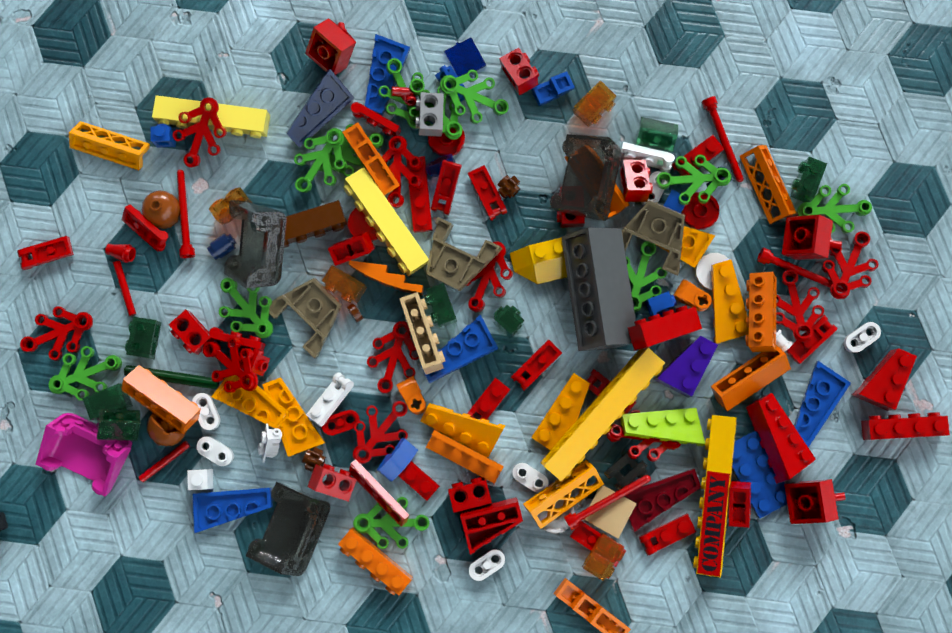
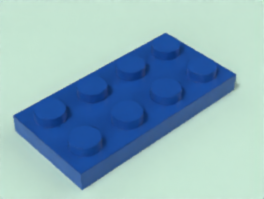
[732,431,787,518]

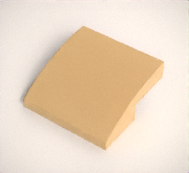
[584,485,637,539]

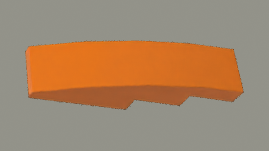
[342,122,400,195]
[349,260,424,295]
[553,578,631,633]

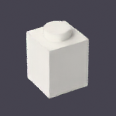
[187,469,213,490]

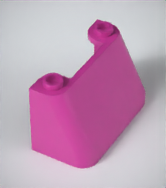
[36,413,132,497]

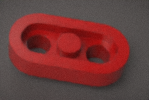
[322,410,360,436]

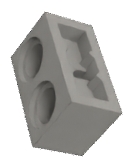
[415,92,444,136]

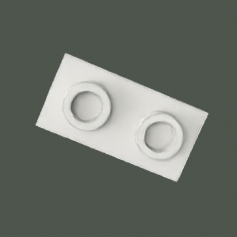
[258,424,282,463]

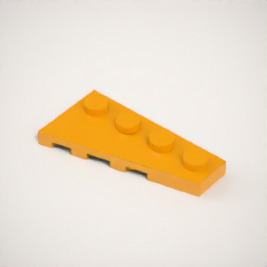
[531,373,590,450]
[420,403,505,458]

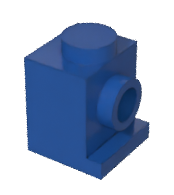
[151,124,176,148]
[645,291,677,316]

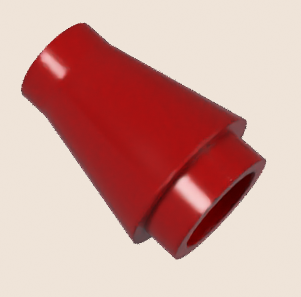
[105,244,136,263]

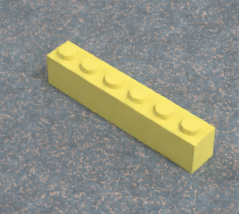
[152,96,270,138]
[343,167,429,276]

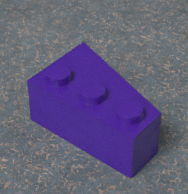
[654,336,718,398]

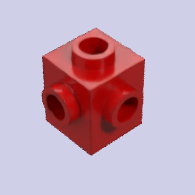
[239,348,270,376]

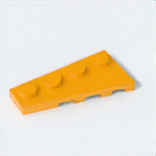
[655,226,715,268]
[711,259,749,344]
[211,375,290,429]
[262,377,325,457]

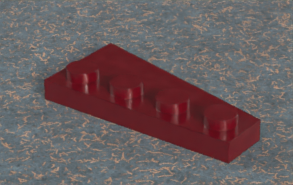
[624,468,701,532]

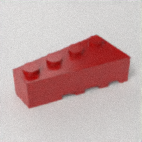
[746,393,816,484]

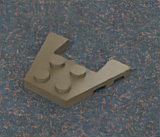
[622,200,685,276]
[426,217,502,291]
[264,278,342,359]

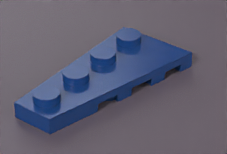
[365,34,410,116]
[420,314,498,383]
[794,361,851,447]
[192,487,273,533]

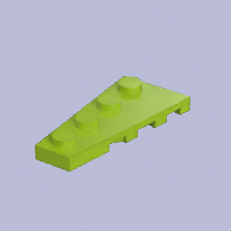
[621,408,705,447]

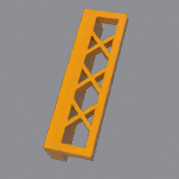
[69,121,150,170]
[523,460,604,529]

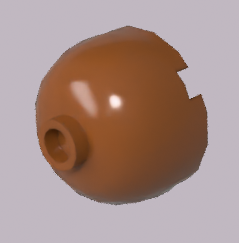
[141,190,180,229]
[147,413,187,446]

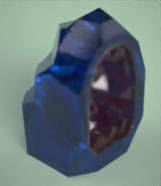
[425,154,456,177]

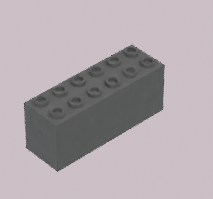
[561,227,636,351]

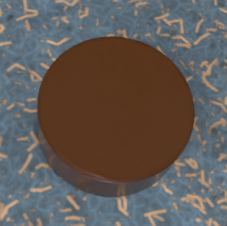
[347,304,363,323]

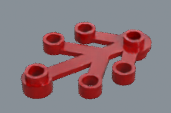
[173,97,227,168]
[382,136,422,208]
[822,231,879,300]
[466,242,513,313]
[776,269,824,343]
[20,306,93,360]
[367,321,419,393]
[203,338,258,393]
[353,400,408,464]
[606,410,681,462]

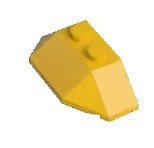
[510,238,567,285]

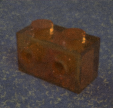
[573,80,617,127]
[322,265,367,303]

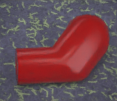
[391,87,416,106]

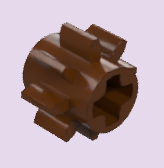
[497,175,520,199]
[302,447,326,473]

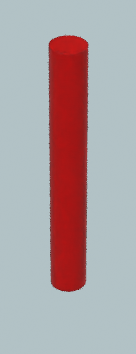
[113,261,136,317]
[139,441,190,483]

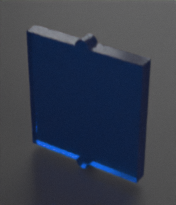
[444,38,486,77]

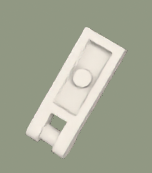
[619,142,675,173]
[306,372,354,427]

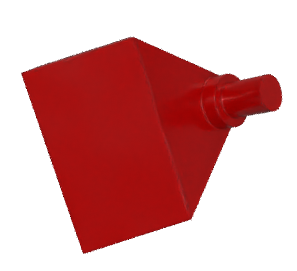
[305,18,356,75]
[782,215,842,260]
[784,479,846,524]

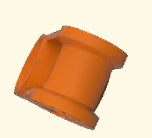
[673,279,712,312]
[396,376,426,415]

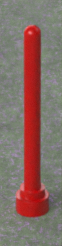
[701,96,744,183]
[177,169,195,258]
[757,247,843,292]
[564,475,651,530]

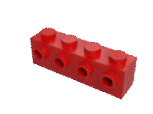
[628,305,702,350]
[861,412,950,440]

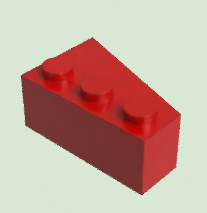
[852,348,917,411]
[460,497,523,555]

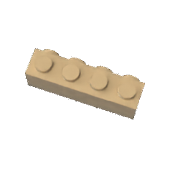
[399,292,446,375]

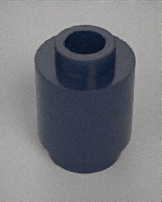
[207,233,237,260]

